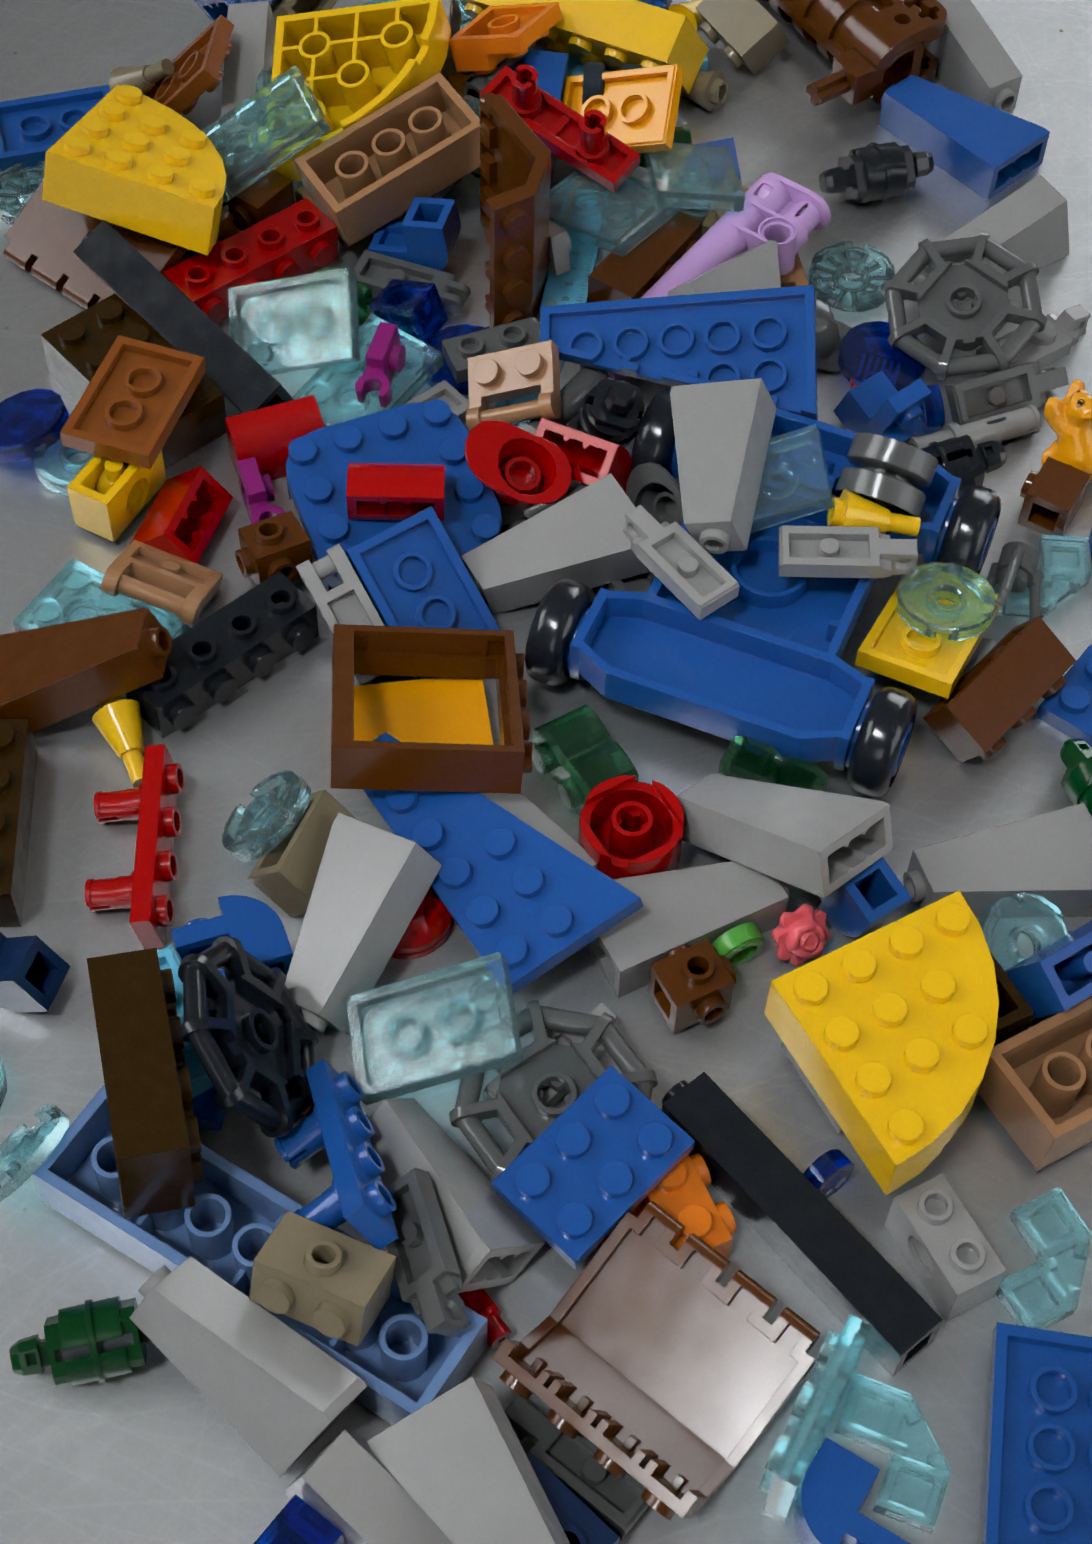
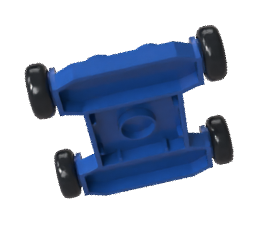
[524,389,1002,797]

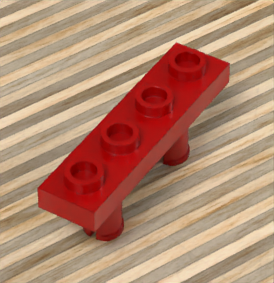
[479,64,640,193]
[84,744,185,949]

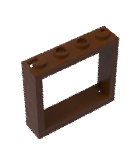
[331,624,533,794]

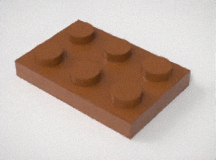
[146,15,234,115]
[60,335,206,469]

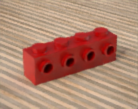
[162,198,339,324]

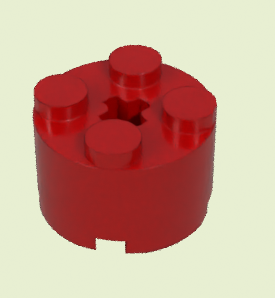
[578,775,684,879]

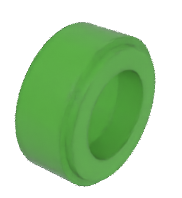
[711,922,765,968]

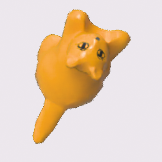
[1041,379,1092,481]

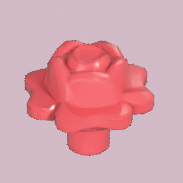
[771,904,831,967]

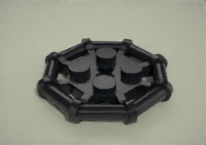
[178,936,319,1138]

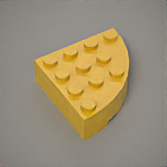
[265,0,451,182]
[42,85,226,256]
[764,890,999,1196]

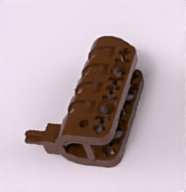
[764,0,947,106]

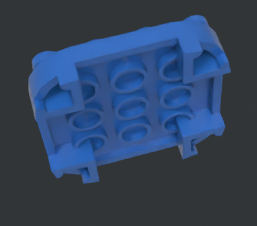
[286,399,502,591]

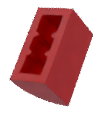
[225,395,324,481]
[535,417,632,493]
[346,462,446,521]
[130,466,233,563]

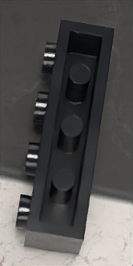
[126,571,319,739]

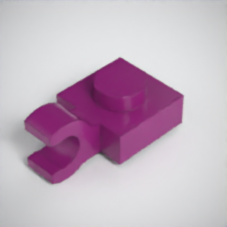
[355,322,406,408]
[236,457,285,524]

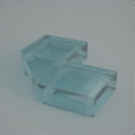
[994,534,1091,618]
[996,1186,1092,1329]
[833,1372,951,1534]

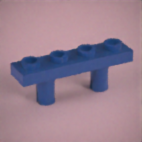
[274,1058,399,1250]

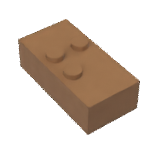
[294,72,481,247]
[977,996,1092,1171]

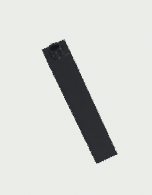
[73,220,294,413]
[661,1072,943,1377]

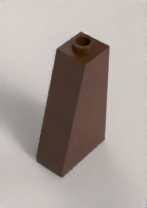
[0,607,172,732]

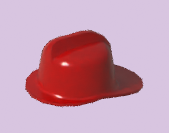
[465,419,572,508]

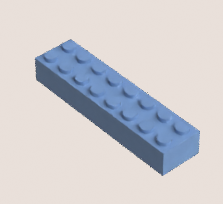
[32,1085,487,1425]

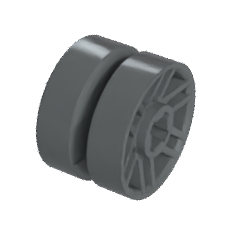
[834,432,939,517]

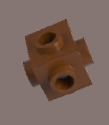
[235,510,313,586]
[648,939,736,1034]

